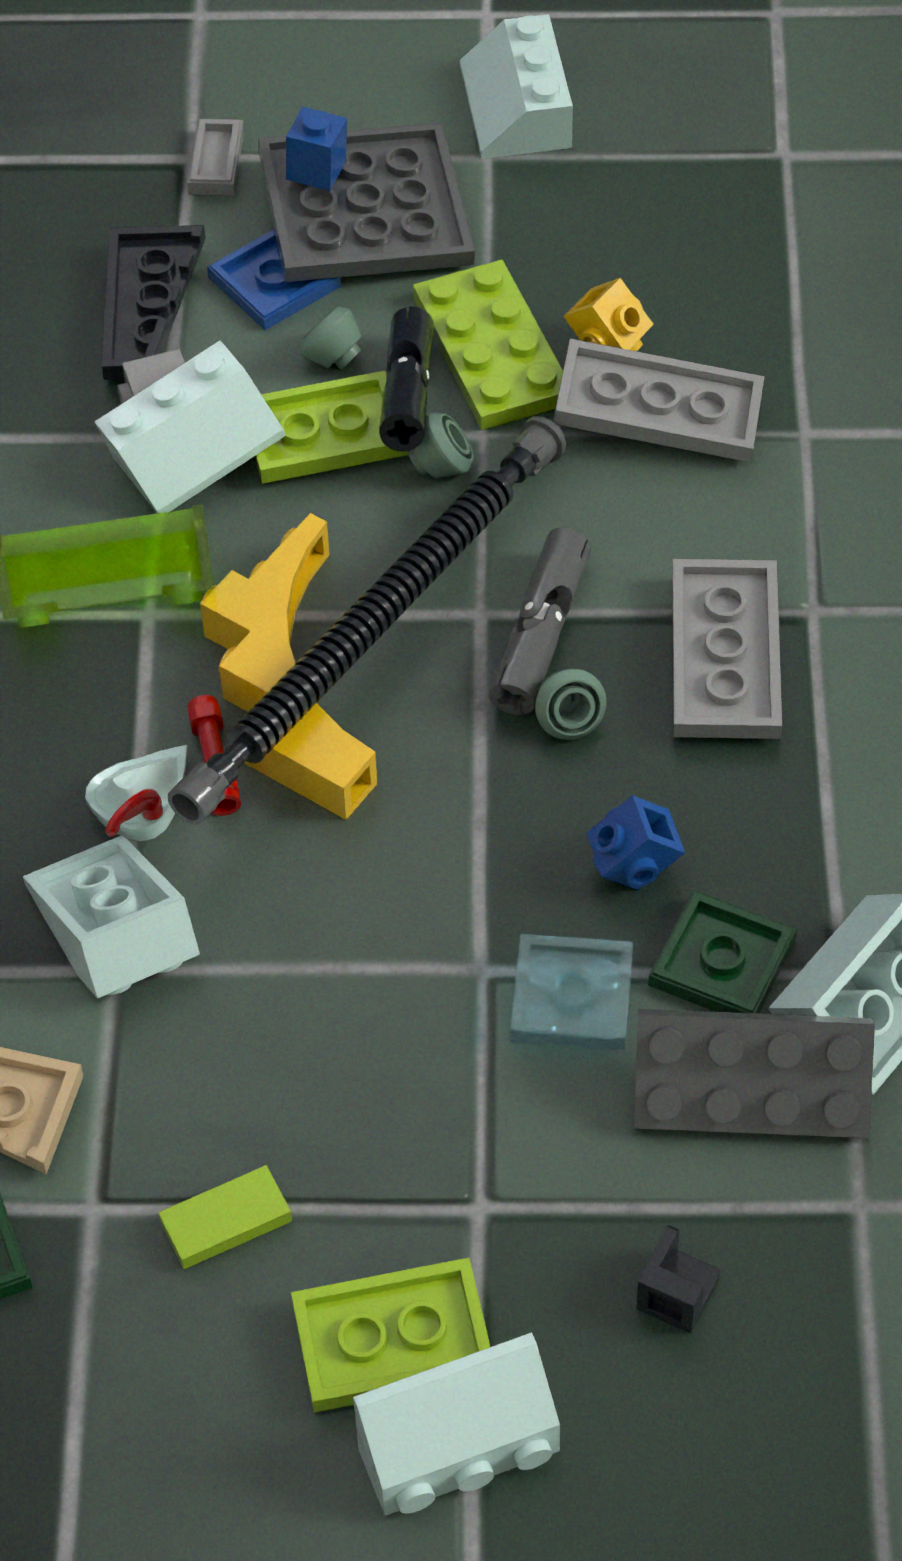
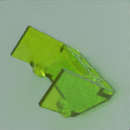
[0,504,215,628]

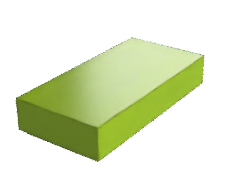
[158,1165,292,1269]

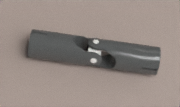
[489,527,591,715]

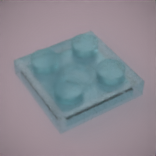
[510,934,633,1050]

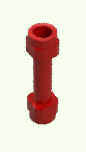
[187,695,241,816]

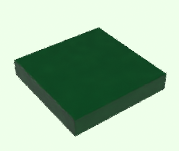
[648,890,797,1014]

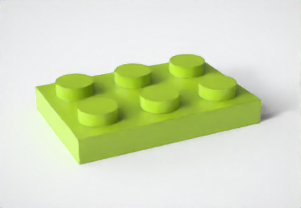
[254,370,409,484]
[291,1257,490,1413]

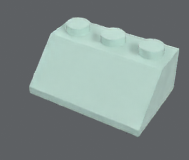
[460,14,573,159]
[95,340,286,518]
[768,894,902,1095]
[353,1332,560,1516]

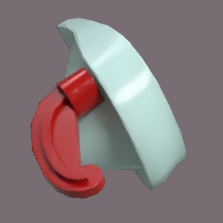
[85,745,188,842]

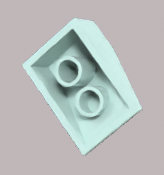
[23,835,200,999]

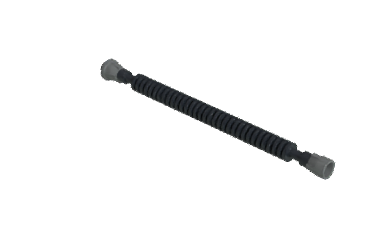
[168,416,566,825]

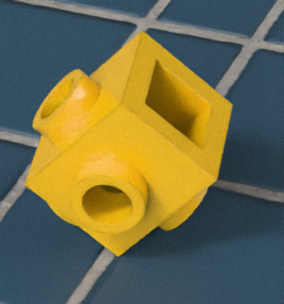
[563,278,654,351]

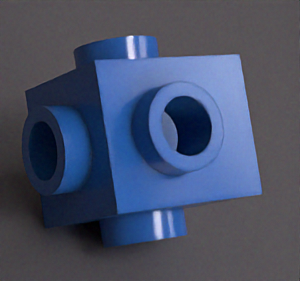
[586,795,685,890]

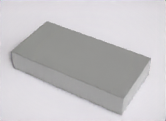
[187,119,244,196]

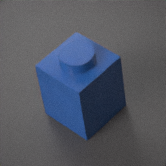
[286,107,347,191]

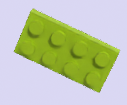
[413,260,563,430]

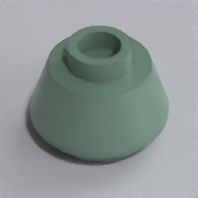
[299,306,362,370]
[409,412,473,479]
[535,669,606,740]

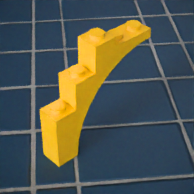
[200,513,377,820]

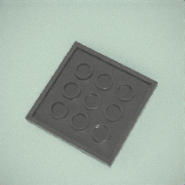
[258,123,475,282]

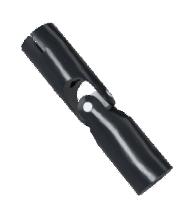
[379,306,434,452]

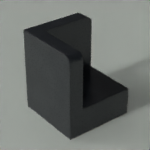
[636,1225,720,1333]

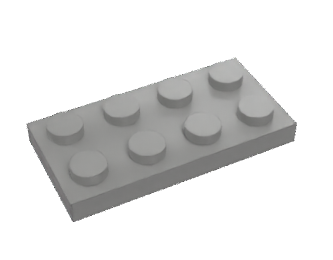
[553,339,764,462]
[672,559,782,739]

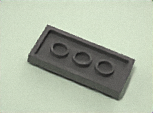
[634,1009,875,1138]

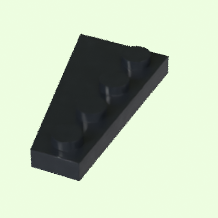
[102,225,206,380]

